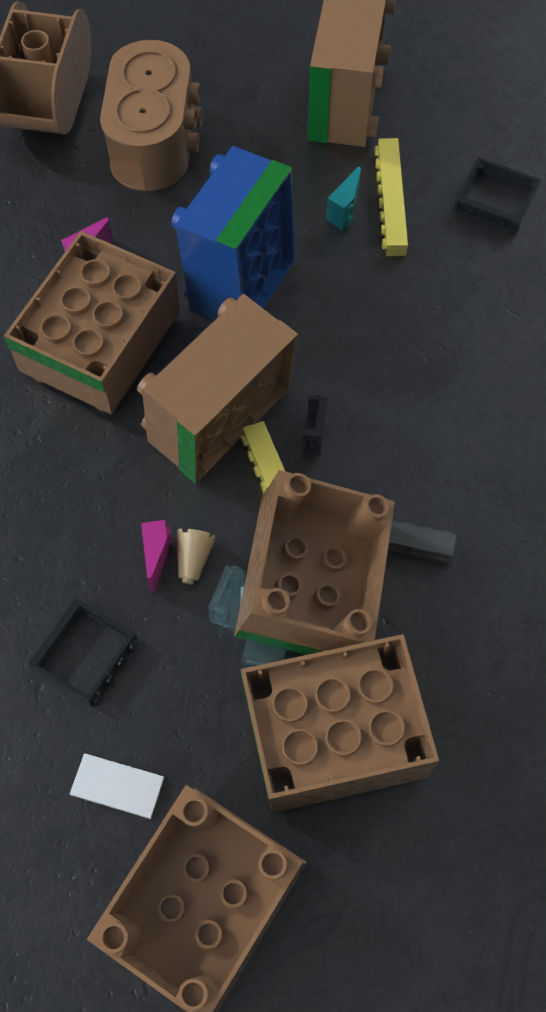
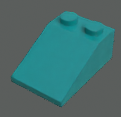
[326,166,361,231]

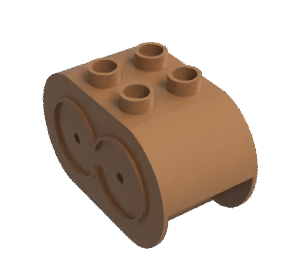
[0,1,91,135]
[100,40,203,191]

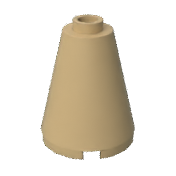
[176,529,215,584]

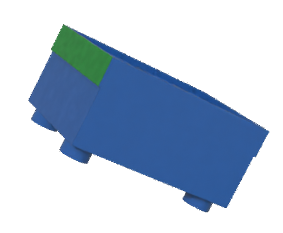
[171,146,295,322]

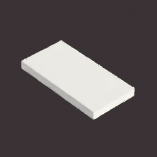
[70,753,165,819]

